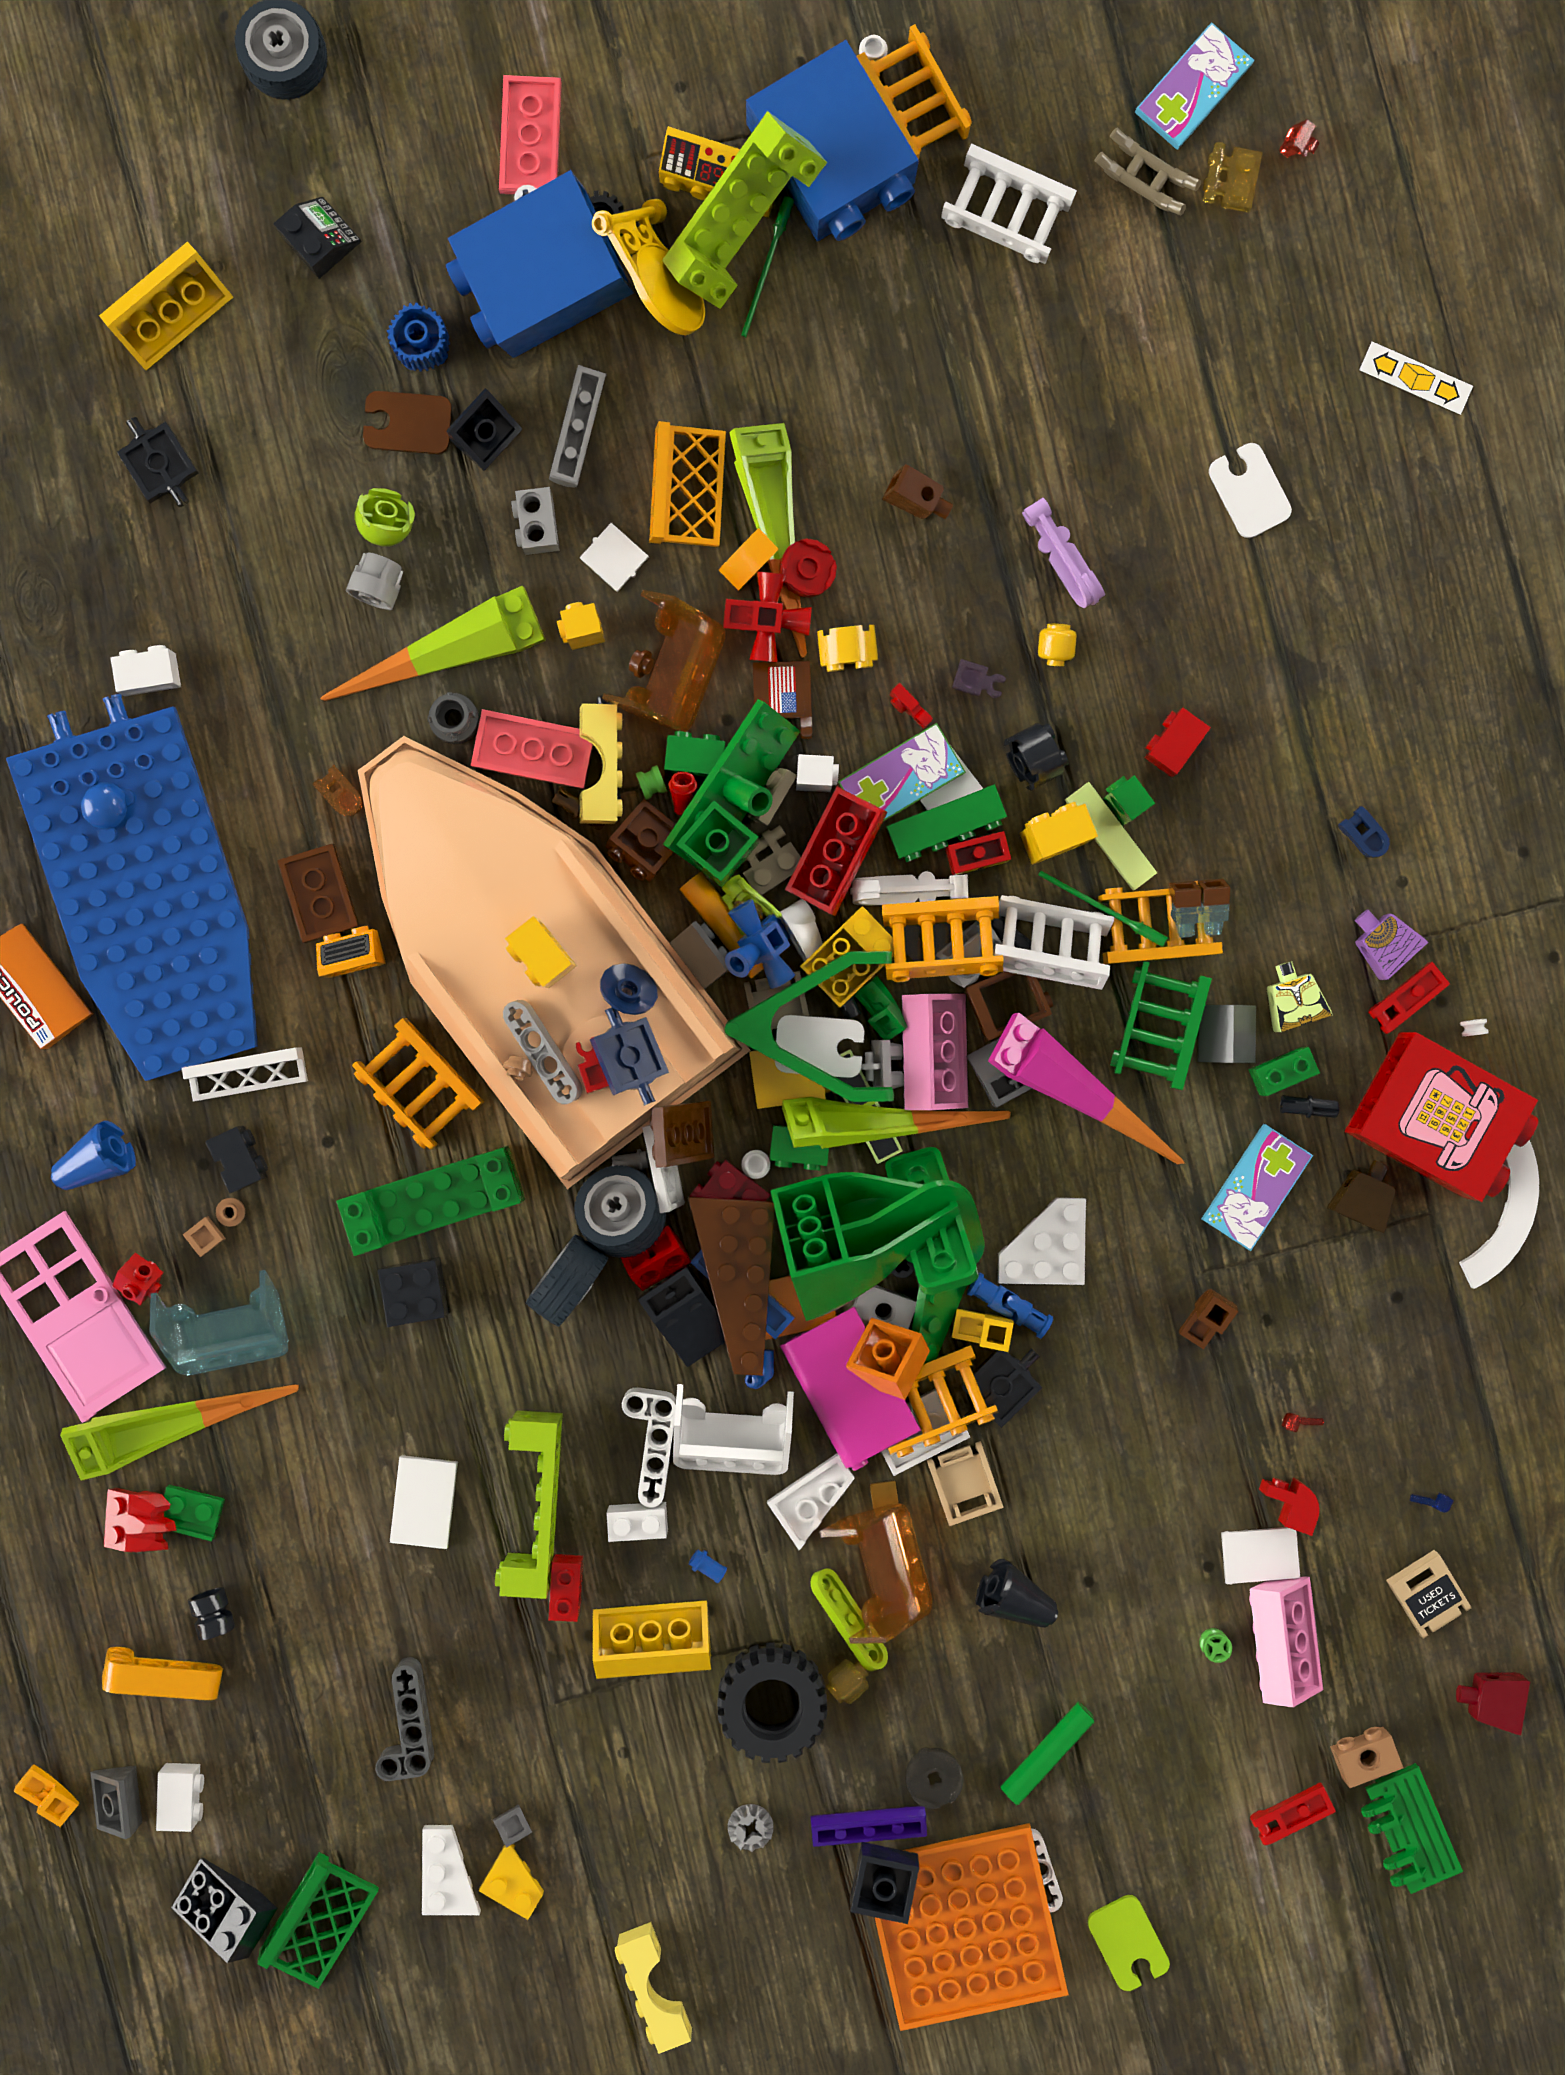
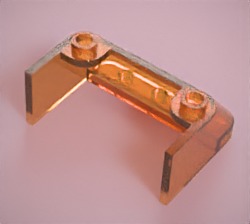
[602,590,725,732]
[820,1504,932,1644]

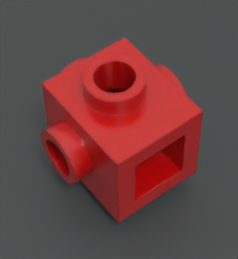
[112,1252,164,1306]

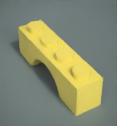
[580,704,622,824]
[615,1922,692,2054]

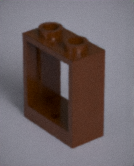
[964,971,1054,1041]

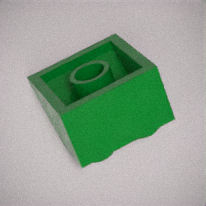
[676,801,759,887]

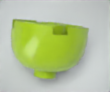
[355,488,415,546]

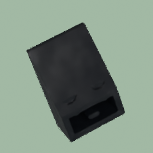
[638,1264,725,1367]
[171,1858,278,1963]

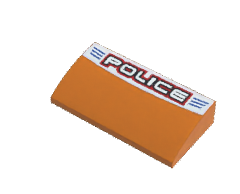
[0,923,93,1049]

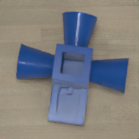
[725,899,795,989]

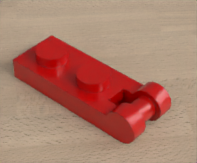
[1368,962,1450,1034]
[1250,1782,1336,1845]

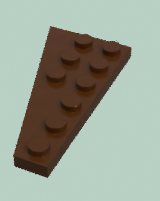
[688,1197,774,1376]

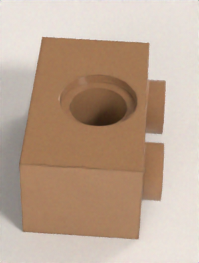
[1330,1727,1403,1788]

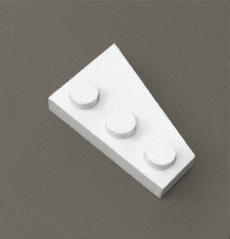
[767,1453,854,1550]

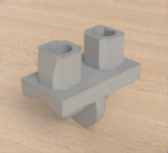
[861,1040,904,1089]

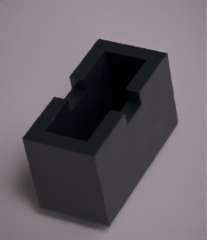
[205,1125,268,1193]

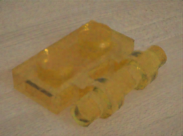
[1203,142,1263,213]

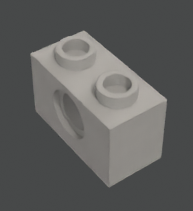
[853,1285,917,1329]

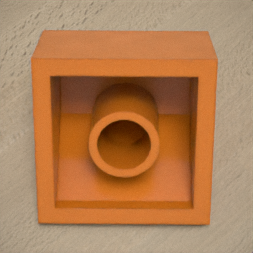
[846,1317,930,1400]

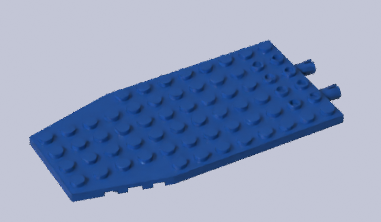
[6,694,257,1081]

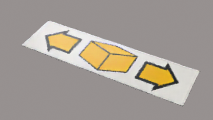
[1360,342,1473,415]

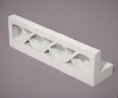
[182,1047,308,1101]

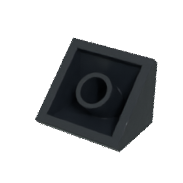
[446,388,522,471]

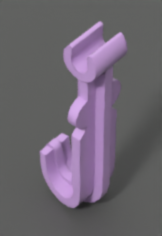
[1022,498,1105,608]

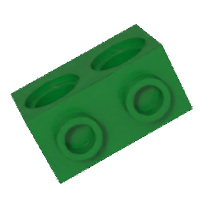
[1102,775,1155,826]
[1248,1047,1320,1096]

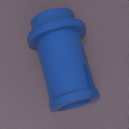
[689,1550,727,1583]

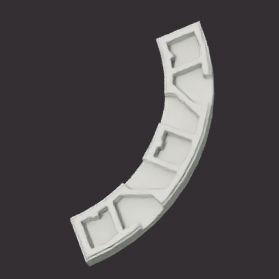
[1459,1140,1539,1289]

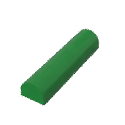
[1000,1702,1094,1806]

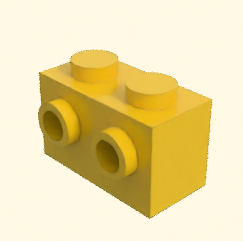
[557,602,605,650]

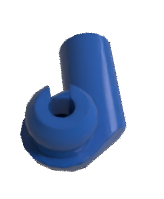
[745,1349,774,1389]

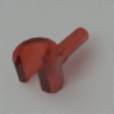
[1281,1412,1324,1432]

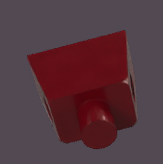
[1456,1672,1530,1735]

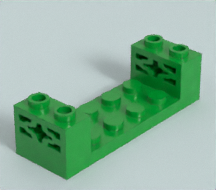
[336,1145,526,1256]

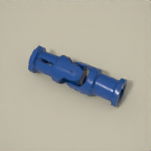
[967,1272,1053,1339]

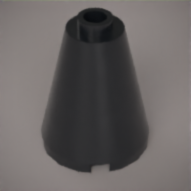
[975,1559,1058,1628]

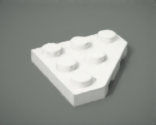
[998,1198,1086,1285]

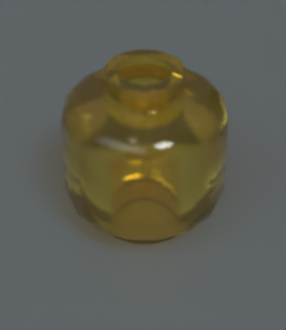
[826,1660,869,1704]

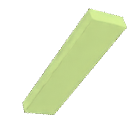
[1065,782,1157,891]

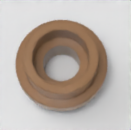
[503,1056,533,1080]
[216,1198,245,1227]

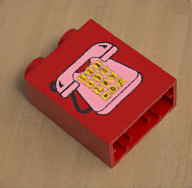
[1344,1032,1538,1202]

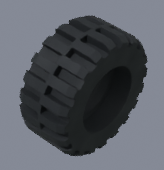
[717,1642,828,1763]

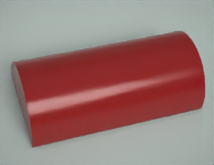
[785,787,888,916]

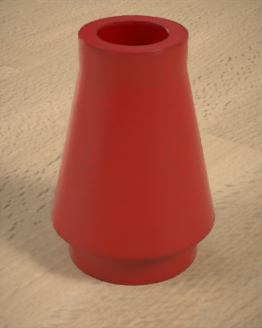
[669,772,697,815]

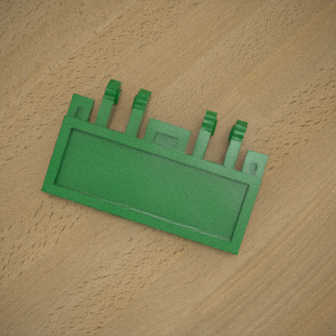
[1361,1763,1463,1894]

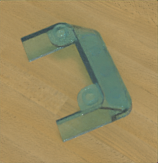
[149,1270,288,1375]

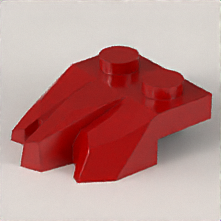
[104,1488,177,1552]

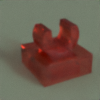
[1279,119,1319,157]

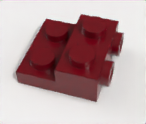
[689,1159,770,1201]

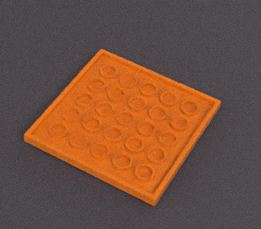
[875,1823,1069,2031]

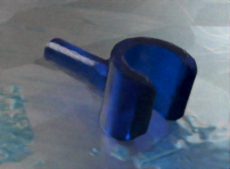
[1410,1493,1454,1513]

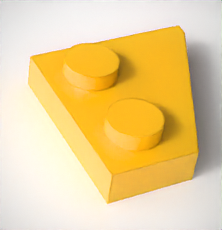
[479,1844,544,1920]

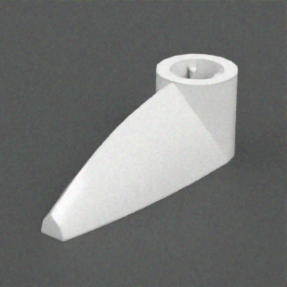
[780,899,823,962]

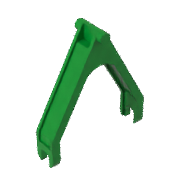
[724,951,894,1102]

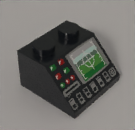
[273,197,362,279]

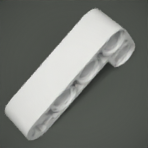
[622,1387,676,1508]

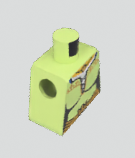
[1267,961,1332,1032]

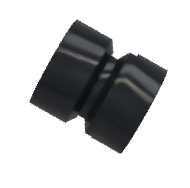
[187,1587,236,1640]

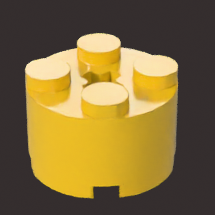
[817,625,878,672]

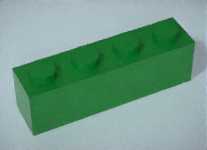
[886,784,1007,862]

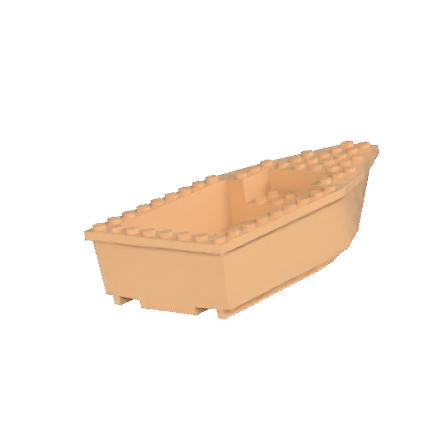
[358,736,751,1189]

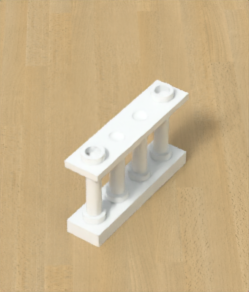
[941,144,1077,264]
[993,895,1114,990]

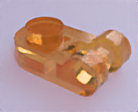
[312,765,363,816]

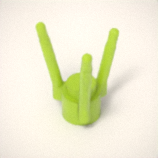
[721,875,782,935]

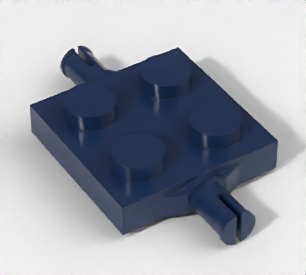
[590,1007,669,1106]

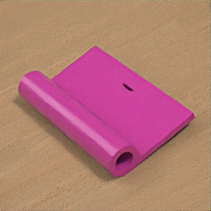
[780,1306,921,1471]

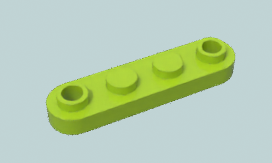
[811,1568,888,1671]

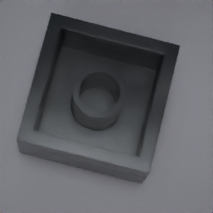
[378,1257,450,1327]
[850,1842,919,1924]

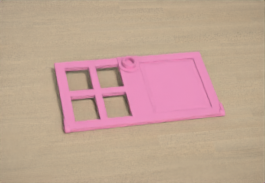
[0,1211,166,1423]

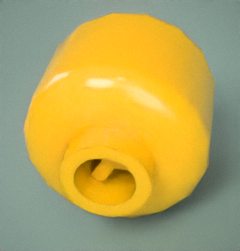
[1038,623,1077,666]

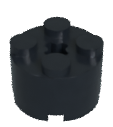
[1004,723,1069,791]

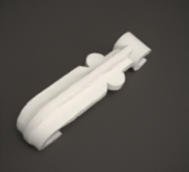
[850,871,968,906]

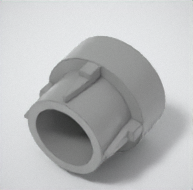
[346,553,403,610]

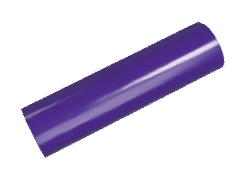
[810,1805,927,1847]

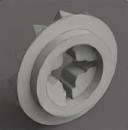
[728,1804,773,1852]

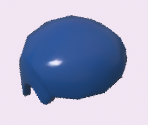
[81,782,127,830]

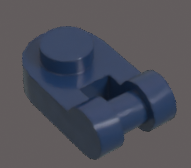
[1338,806,1390,858]

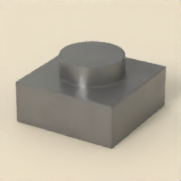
[493,1805,532,1848]

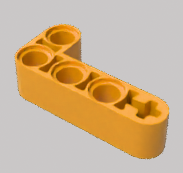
[102,1647,223,1700]

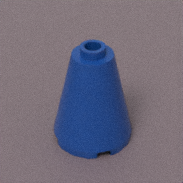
[51,1120,136,1190]

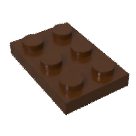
[277,844,360,943]

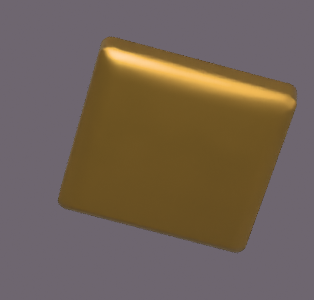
[870,1480,899,1510]

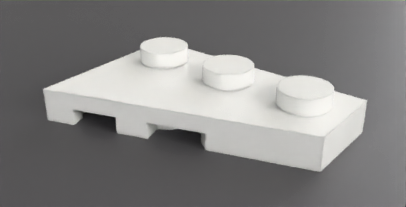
[422,1825,481,1915]

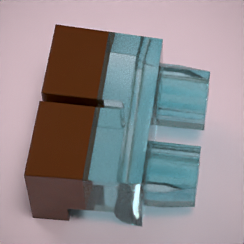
[1169,879,1230,937]

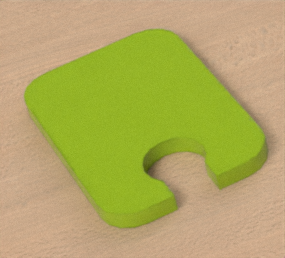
[1087,1895,1170,1991]

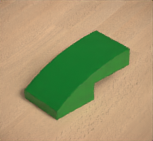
[854,975,907,1040]

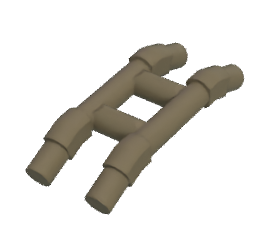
[1094,127,1201,215]

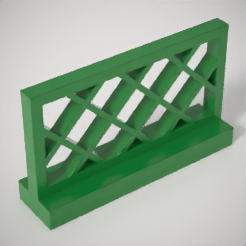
[257,1852,379,1989]

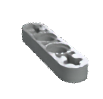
[503,1000,582,1104]

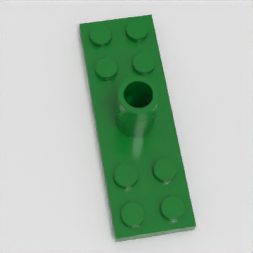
[663,699,800,874]

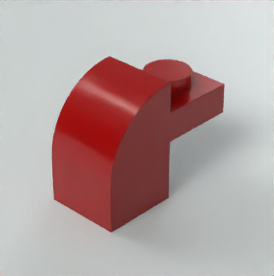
[1259,1477,1319,1536]

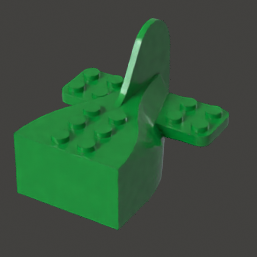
[771,1147,985,1321]

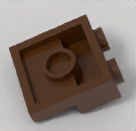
[605,799,676,882]

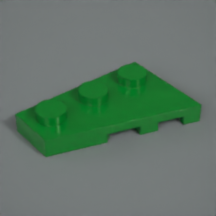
[912,1285,967,1364]

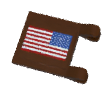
[753,661,812,739]

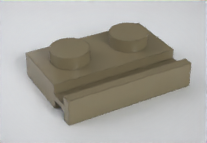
[747,768,797,825]

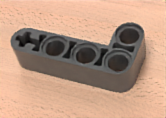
[375,1657,434,1781]

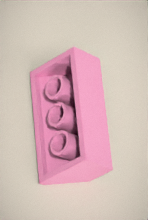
[902,994,968,1110]
[1249,1577,1323,1707]

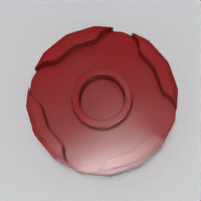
[779,539,837,598]

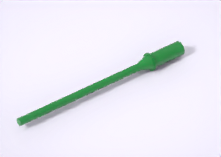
[741,196,794,338]
[1038,871,1168,947]

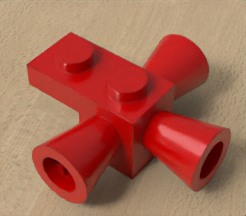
[723,572,812,662]

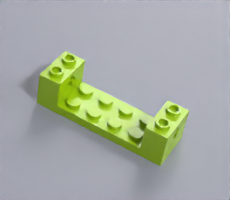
[662,111,827,309]
[495,1410,563,1599]

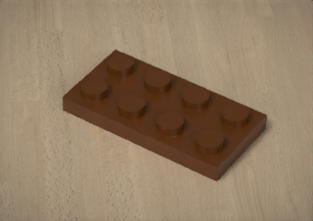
[650,1101,715,1168]

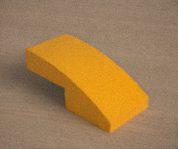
[719,528,779,591]
[14,1764,79,1827]

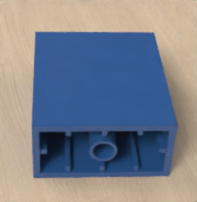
[746,40,919,242]
[446,170,634,358]

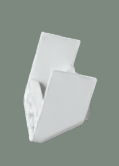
[673,1384,794,1475]

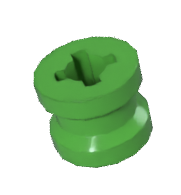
[636,765,667,800]
[1199,1628,1232,1663]

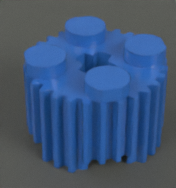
[387,303,450,372]

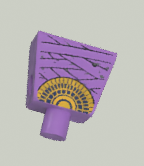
[1355,909,1428,980]

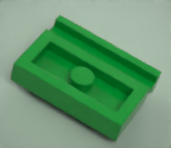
[164,1484,225,1541]

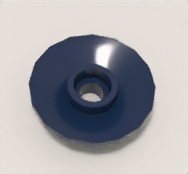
[600,963,658,1015]

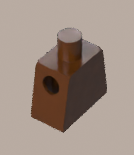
[882,464,953,519]

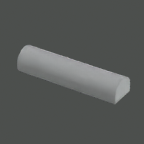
[549,365,606,487]

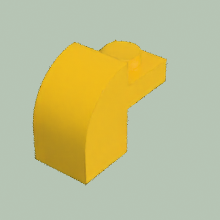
[952,1308,1014,1352]

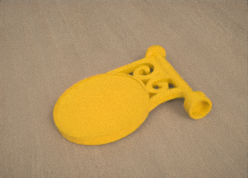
[592,199,705,335]

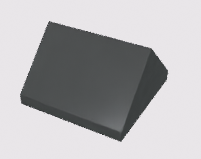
[1197,1005,1256,1063]
[90,1766,142,1839]

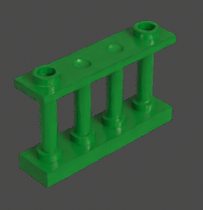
[1110,961,1212,1090]

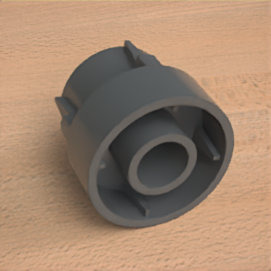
[428,692,480,744]

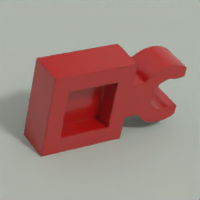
[890,683,933,729]
[576,1037,609,1094]

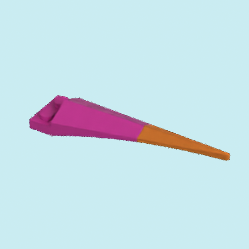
[988,1013,1184,1164]

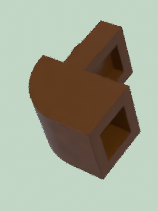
[1179,1289,1238,1349]

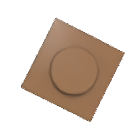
[183,1216,226,1257]

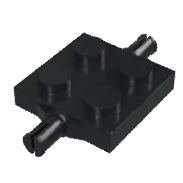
[117,417,199,507]
[960,1348,1042,1428]

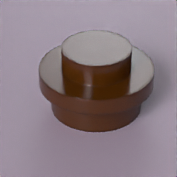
[629,650,654,678]

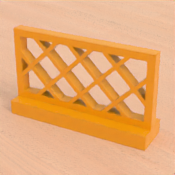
[649,421,726,547]

